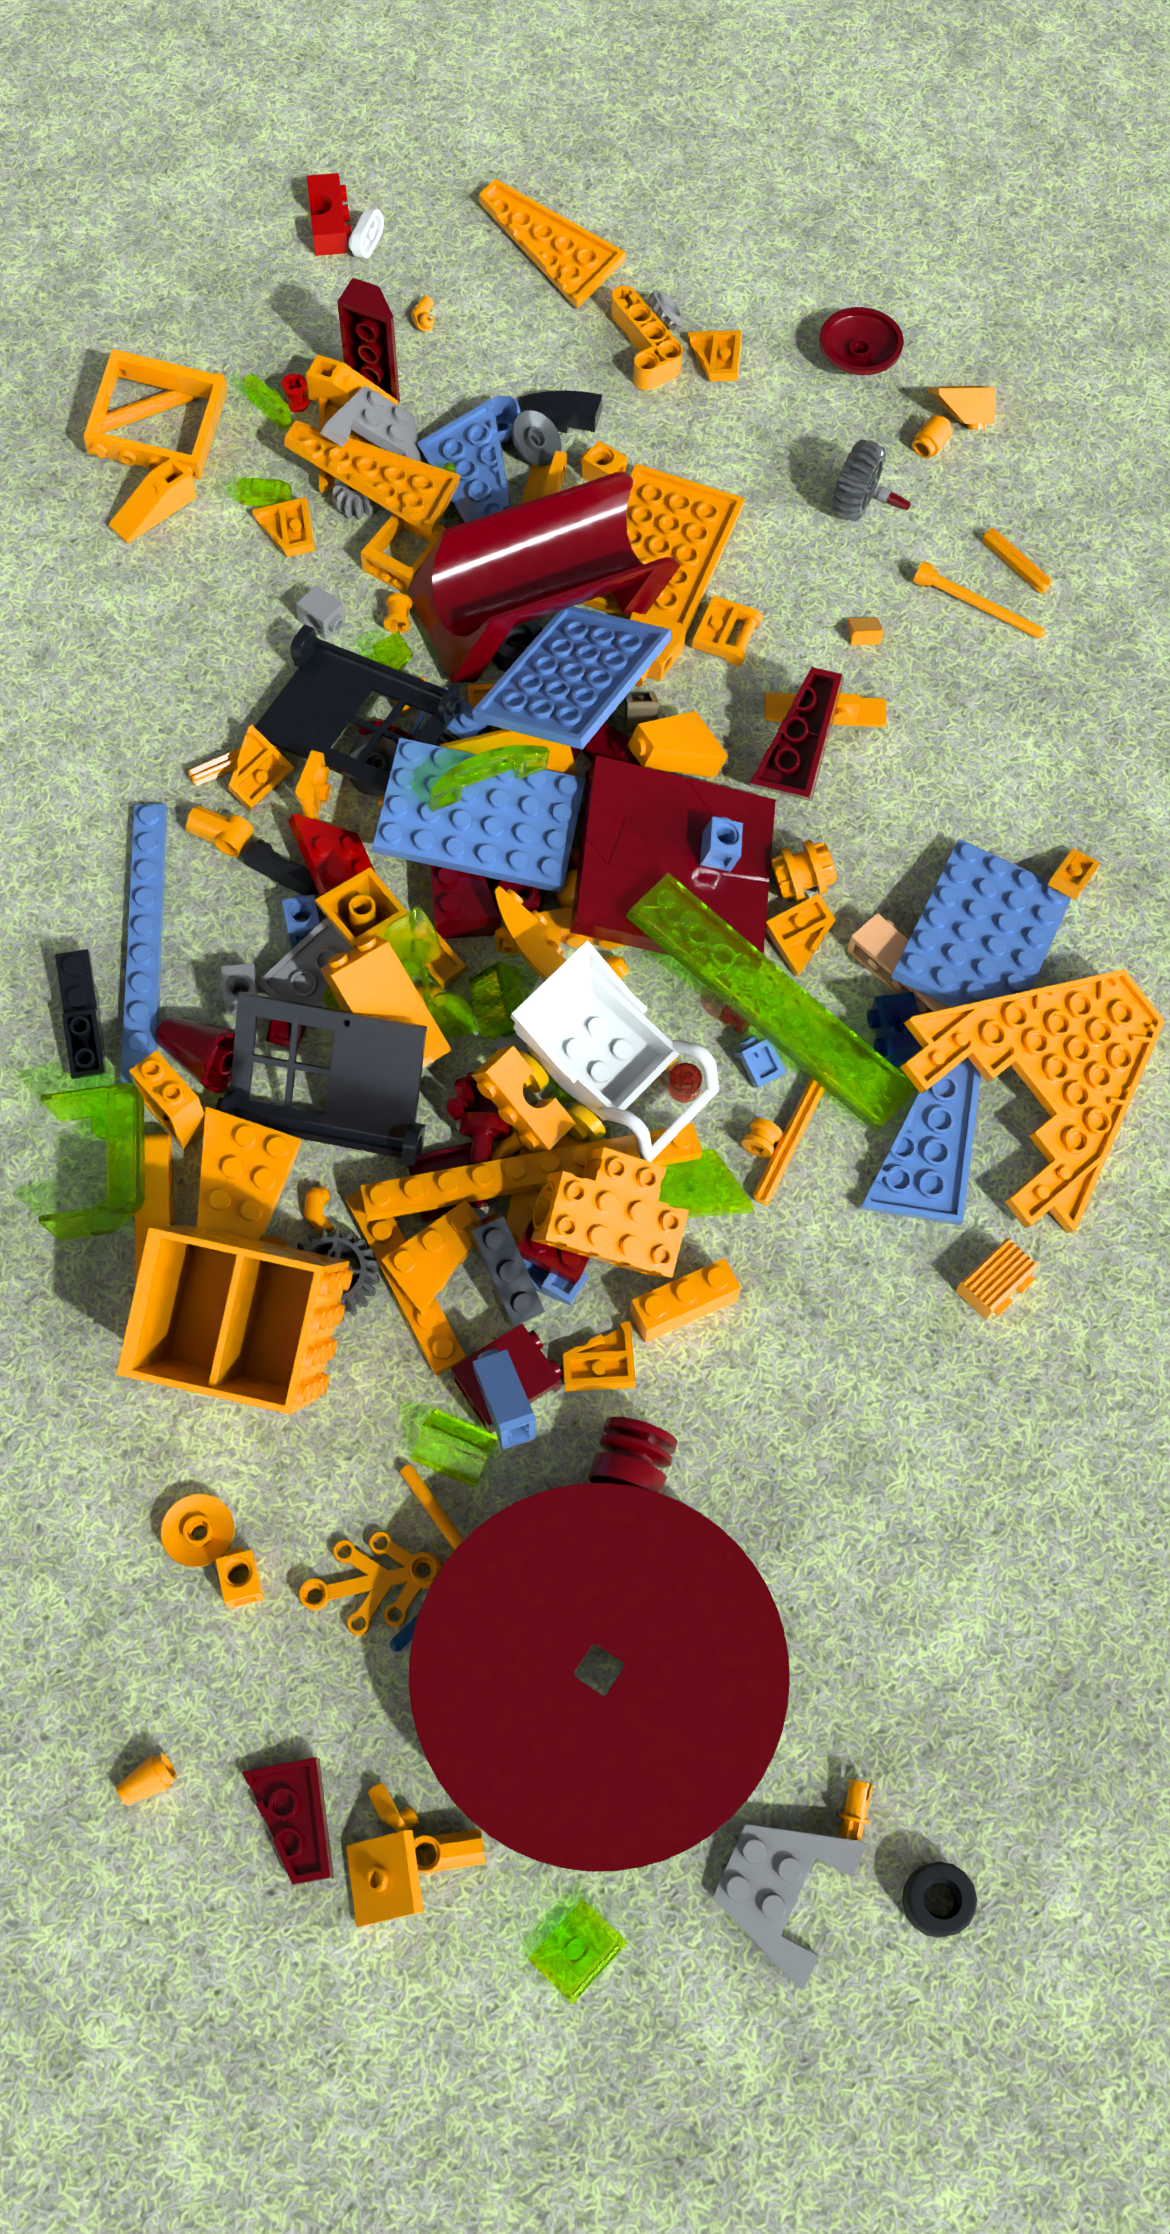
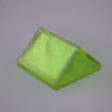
[528,1899,628,2006]

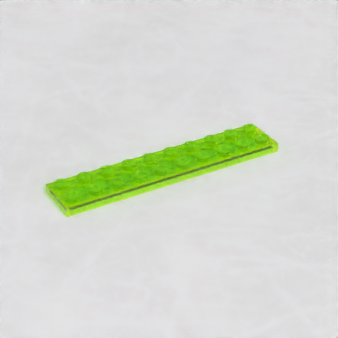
[626,873,916,1133]

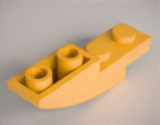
[495,886,567,982]
[495,908,624,955]

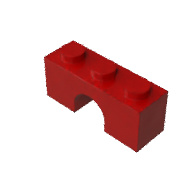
[306,173,351,256]

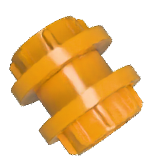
[771,839,837,902]

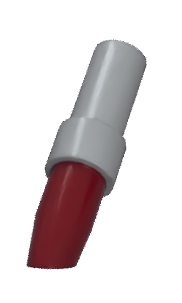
[873,485,911,510]

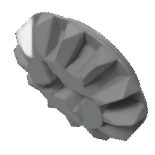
[649,290,683,331]

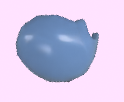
[492,396,521,442]

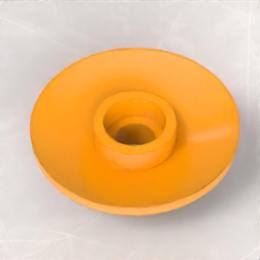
[161,1494,235,1567]

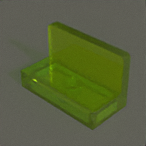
[411,1409,498,1487]

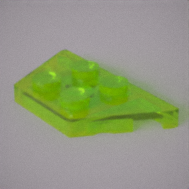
[658,1149,754,1218]

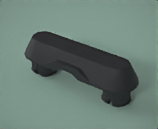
[243,839,319,896]

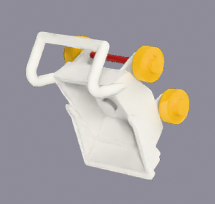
[510,940,719,1162]

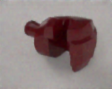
[446,1071,512,1165]

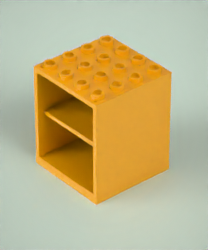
[116,1224,353,1415]

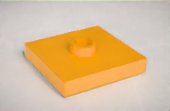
[346,1830,424,1927]

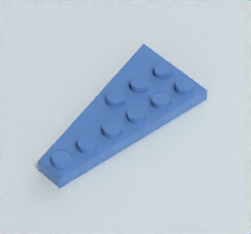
[417,399,512,523]
[860,1057,981,1225]

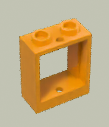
[360,513,446,596]
[129,1050,205,1150]

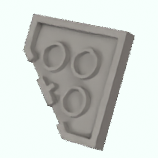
[257,917,353,1008]

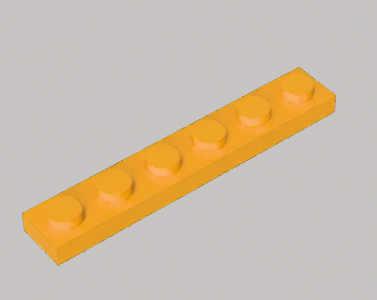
[345,1190,467,1376]

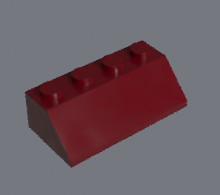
[337,278,400,403]

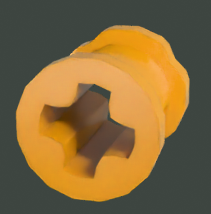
[383,593,413,633]

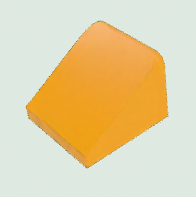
[847,617,883,645]

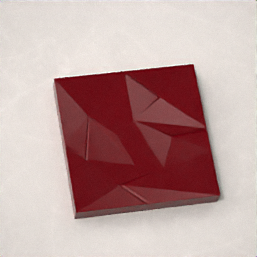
[570,755,776,974]

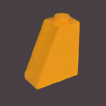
[627,711,728,777]

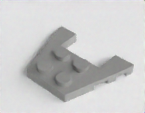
[320,386,421,462]
[712,1823,867,1990]

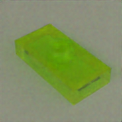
[243,373,292,431]

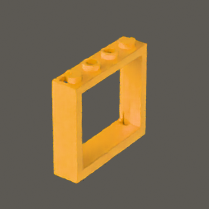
[83,349,227,480]

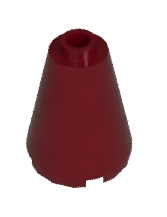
[157,1017,235,1094]

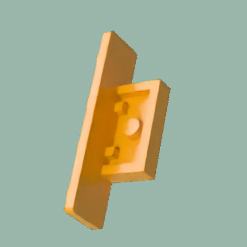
[764,693,887,727]

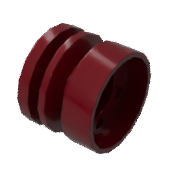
[588,1416,678,1494]

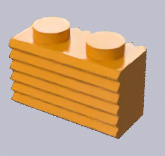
[956,1238,1038,1320]

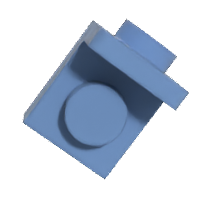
[732,1035,787,1088]

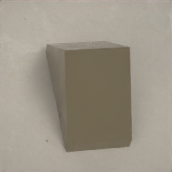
[624,691,659,733]

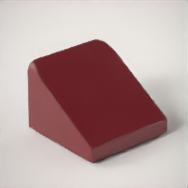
[266,1019,306,1049]

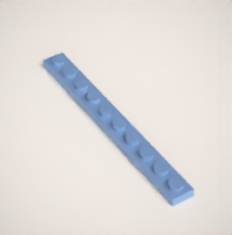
[120,804,168,1095]

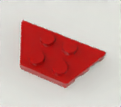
[288,814,375,896]

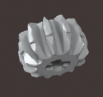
[332,479,380,520]

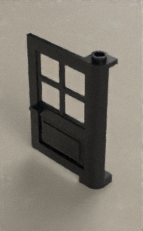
[254,624,463,793]
[215,992,427,1167]

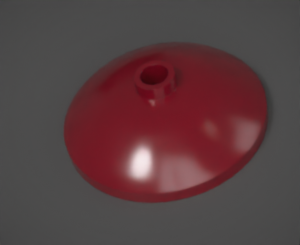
[819,307,904,375]

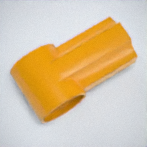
[185,805,254,857]
[414,1829,485,1875]

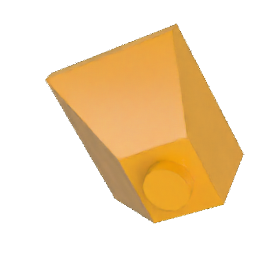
[927,386,996,430]

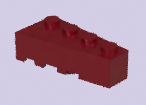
[749,667,844,801]
[431,865,500,939]

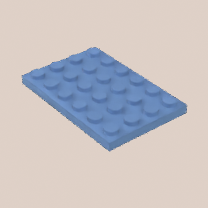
[472,606,672,749]
[372,738,585,893]
[891,839,1071,1008]

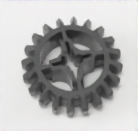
[832,439,886,522]
[297,1228,380,1320]

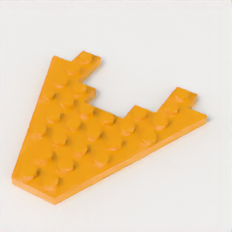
[900,969,1165,1233]

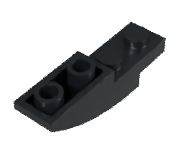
[55,949,106,1080]

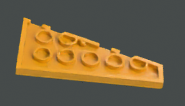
[479,179,626,309]
[284,420,461,536]
[197,1106,302,1241]

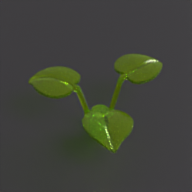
[323,906,477,1037]

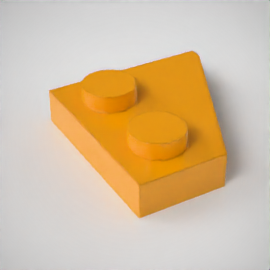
[688,330,742,382]
[252,497,316,557]
[227,724,294,812]
[765,894,835,977]
[563,1321,636,1392]

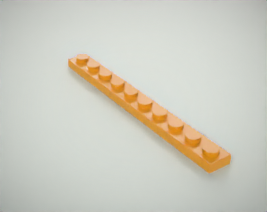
[360,1123,702,1222]

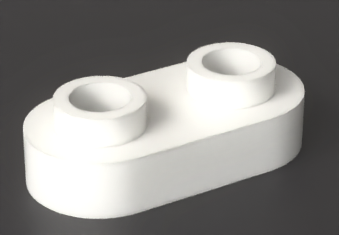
[349,209,384,258]

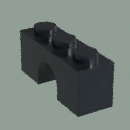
[464,1213,545,1327]

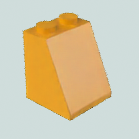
[315,867,410,960]

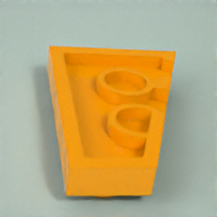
[381,1200,481,1317]

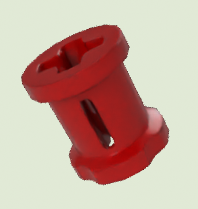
[281,373,309,413]

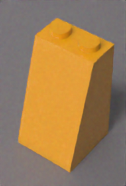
[320,935,451,1068]

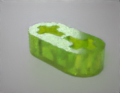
[235,478,292,507]

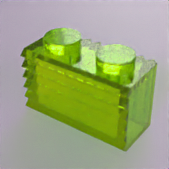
[468,961,524,1041]

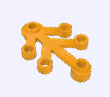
[299,1532,442,1636]

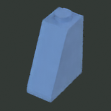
[473,1349,536,1450]

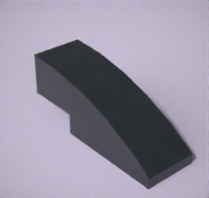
[518,390,602,433]

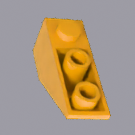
[306,354,398,409]
[109,457,197,544]

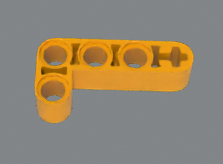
[611,286,683,390]

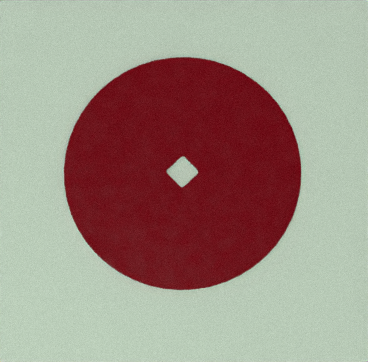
[409,1483,790,1872]

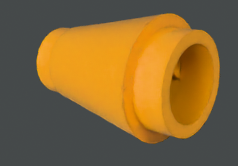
[116,1753,177,1806]

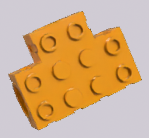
[532,1147,689,1278]

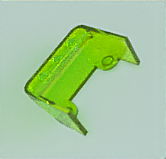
[39,1083,145,1240]

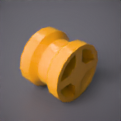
[741,1118,783,1159]

